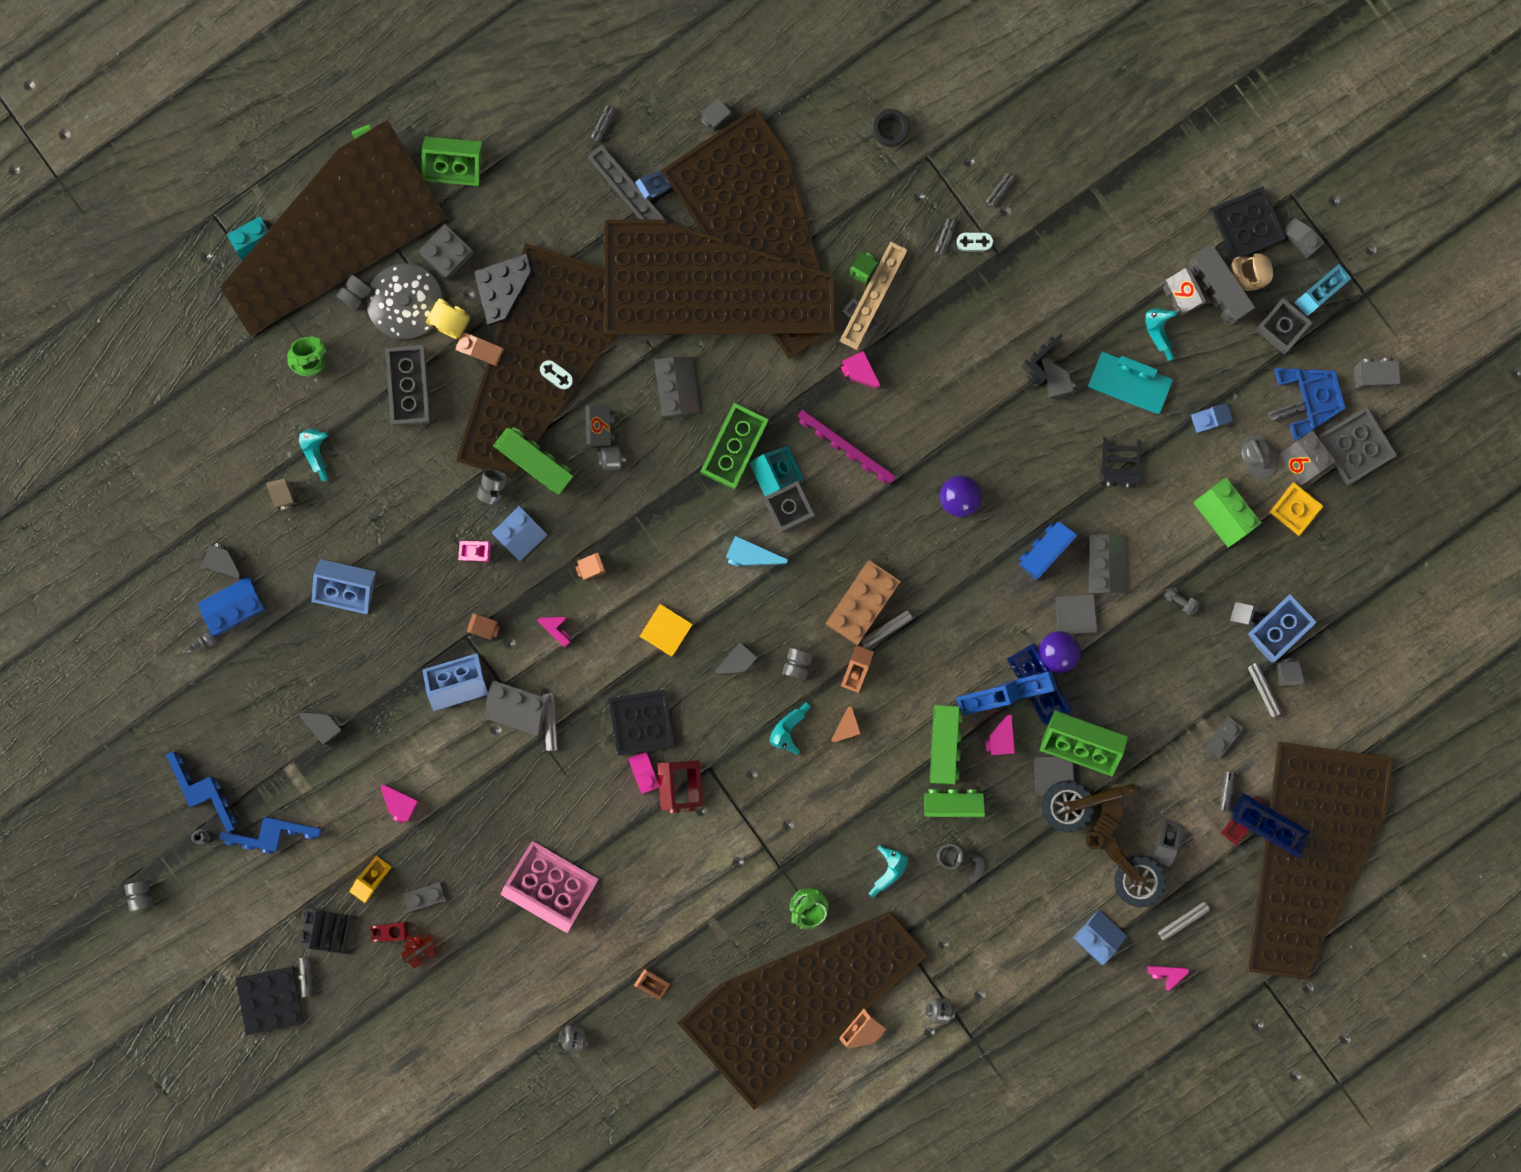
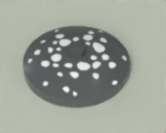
[366,264,443,340]

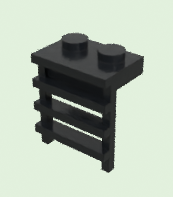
[1021,334,1063,386]
[1100,437,1141,488]
[299,907,358,955]

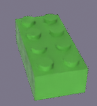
[700,403,769,490]
[493,427,573,495]
[930,705,962,784]
[1039,711,1128,776]

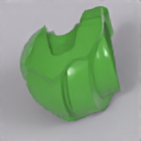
[287,336,326,377]
[789,888,828,929]

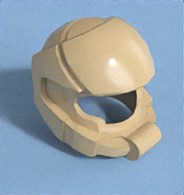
[1230,253,1273,291]

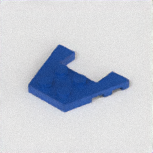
[1274,368,1345,441]

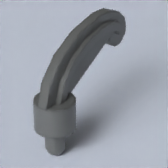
[969,853,984,882]

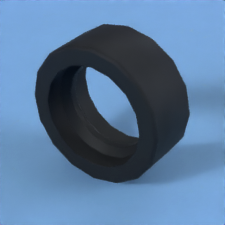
[873,109,909,147]

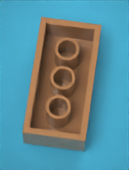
[825,560,901,645]

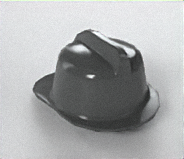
[1240,435,1277,479]

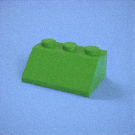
[422,136,482,186]
[1193,478,1261,548]
[924,789,985,817]

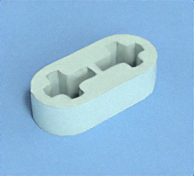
[956,233,993,251]
[540,360,573,390]

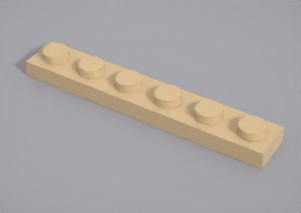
[840,242,907,350]

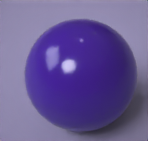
[940,475,982,517]
[1038,631,1081,673]

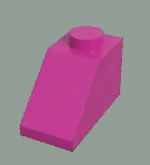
[841,351,880,389]
[986,715,1014,755]
[628,751,659,794]
[381,784,419,824]

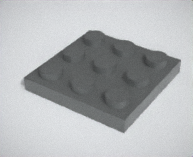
[1317,407,1397,485]

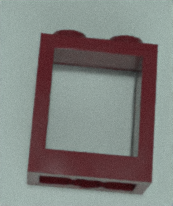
[657,760,703,813]

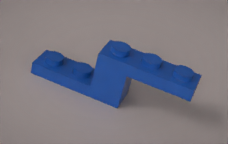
[956,671,1057,716]
[166,751,237,833]
[219,817,323,854]

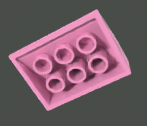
[501,841,599,933]

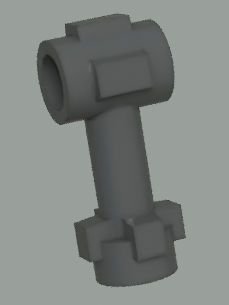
[1164,587,1200,616]

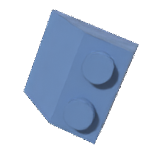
[492,506,547,561]
[1072,909,1127,965]

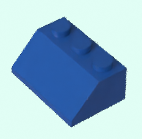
[1019,521,1077,581]
[198,576,267,637]

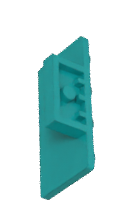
[1088,352,1172,414]

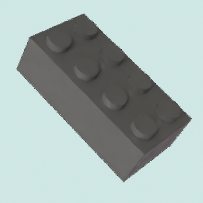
[1188,244,1255,326]
[385,345,432,427]

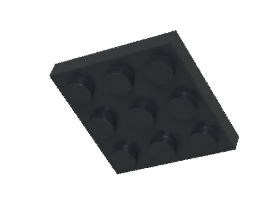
[1210,186,1286,261]
[608,689,674,756]
[235,966,304,1035]

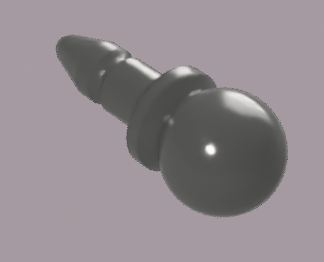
[182,632,217,653]

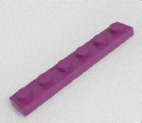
[797,410,895,485]

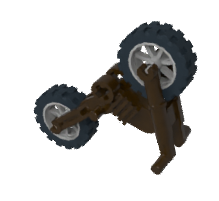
[1042,780,1166,908]

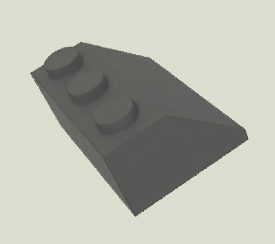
[654,357,700,419]
[1087,535,1127,594]
[485,681,551,736]

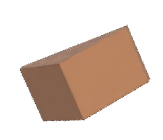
[831,706,860,742]
[634,968,670,1000]

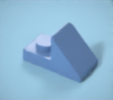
[635,171,671,201]
[1191,403,1233,433]

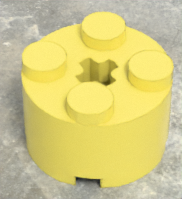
[426,298,471,340]

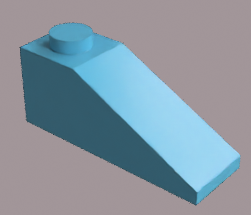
[1294,264,1351,316]
[726,536,788,567]

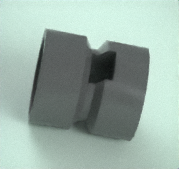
[336,275,371,311]
[477,469,508,505]
[782,648,813,681]
[936,843,963,869]
[124,880,154,912]

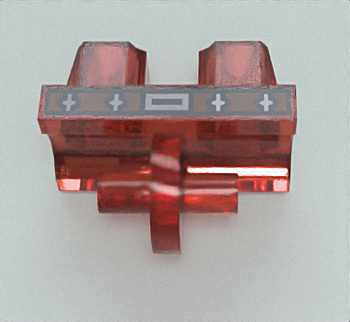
[401,934,437,968]

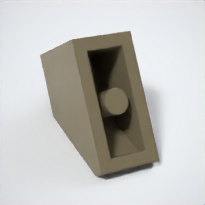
[266,478,296,511]

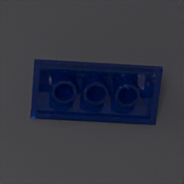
[1007,643,1072,725]
[1228,793,1310,858]

